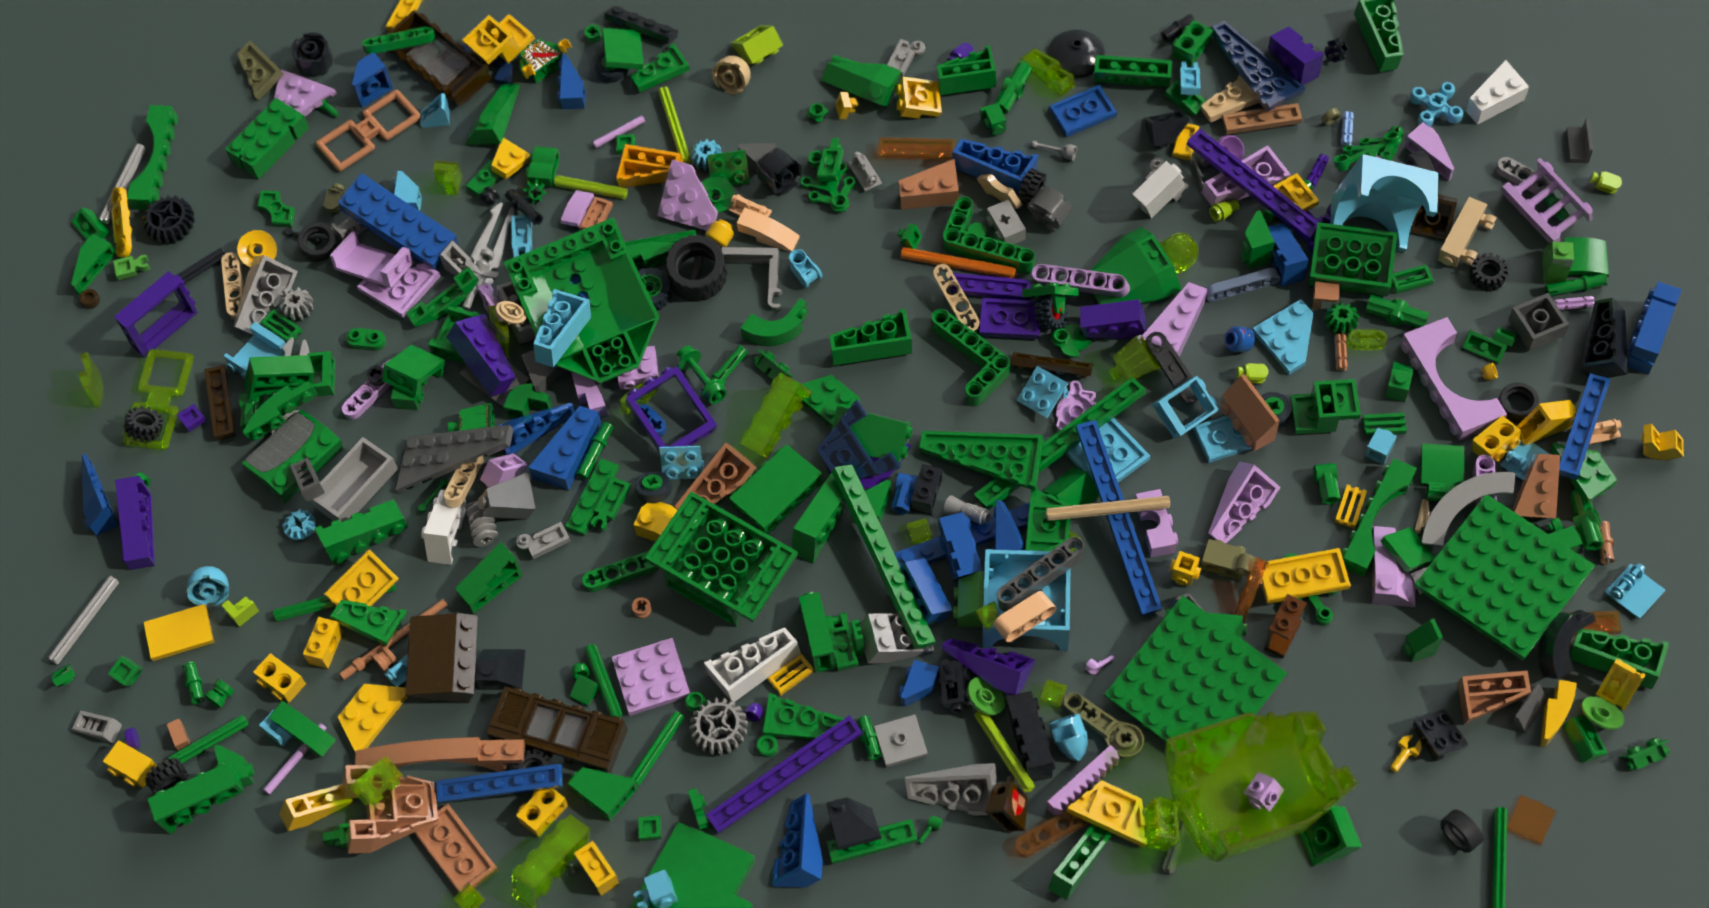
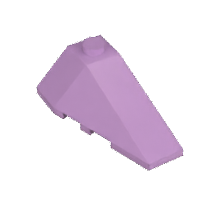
[1208,461,1280,544]
[1372,526,1416,607]

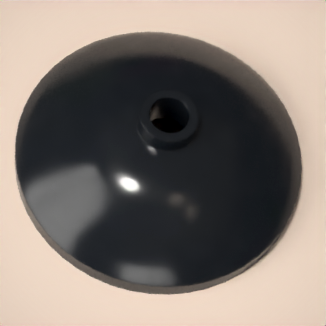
[1048,30,1105,77]

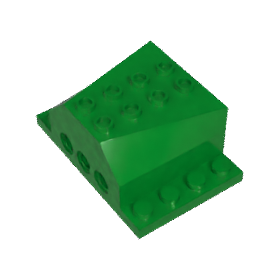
[645,491,798,627]

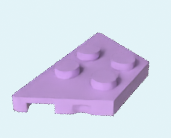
[274,70,337,117]

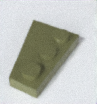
[237,40,285,100]

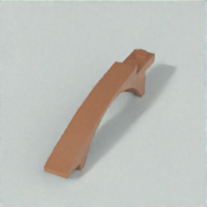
[355,737,525,772]

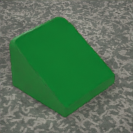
[570,675,599,706]

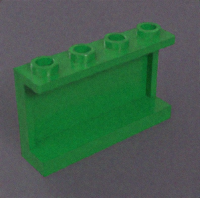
[729,444,823,535]

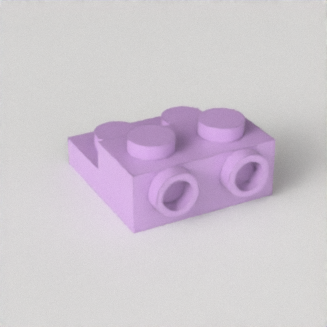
[618,346,659,390]

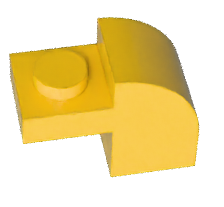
[1641,424,1684,460]

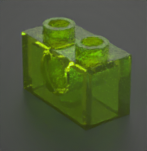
[349,756,403,806]

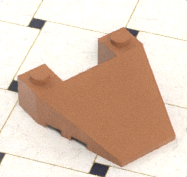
[342,765,438,853]

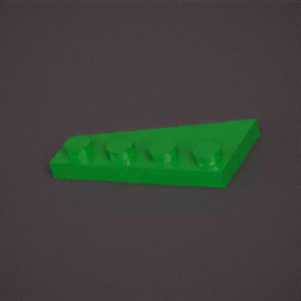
[763,693,844,740]

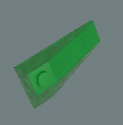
[821,62,902,106]

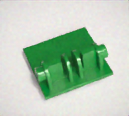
[707,150,750,185]

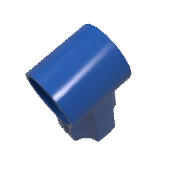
[891,473,918,515]

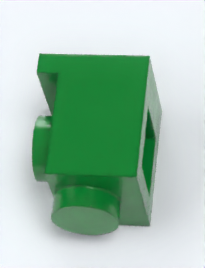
[980,103,1006,135]

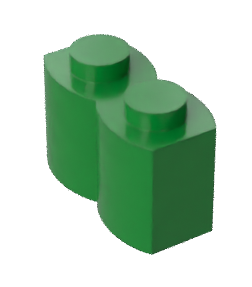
[526,146,560,187]

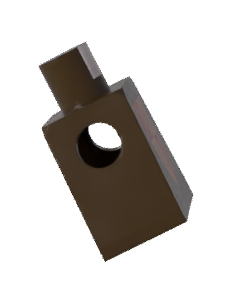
[985,776,1028,833]

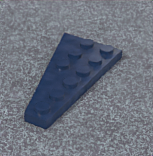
[1211,21,1305,112]

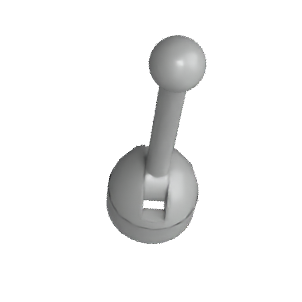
[1031,141,1077,161]

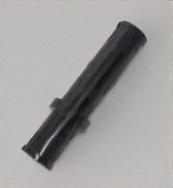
[505,189,543,225]

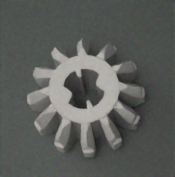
[280,287,313,322]

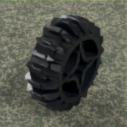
[142,195,195,244]

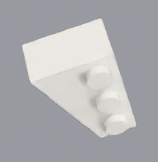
[1466,60,1529,125]

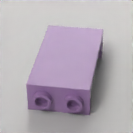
[330,231,413,288]

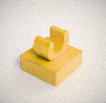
[835,92,858,119]

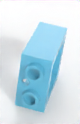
[1152,376,1219,438]

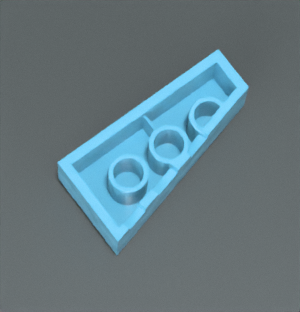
[533,289,591,367]

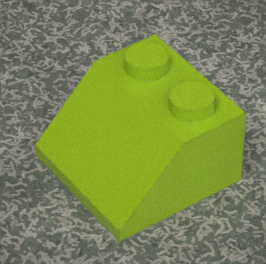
[730,25,783,65]

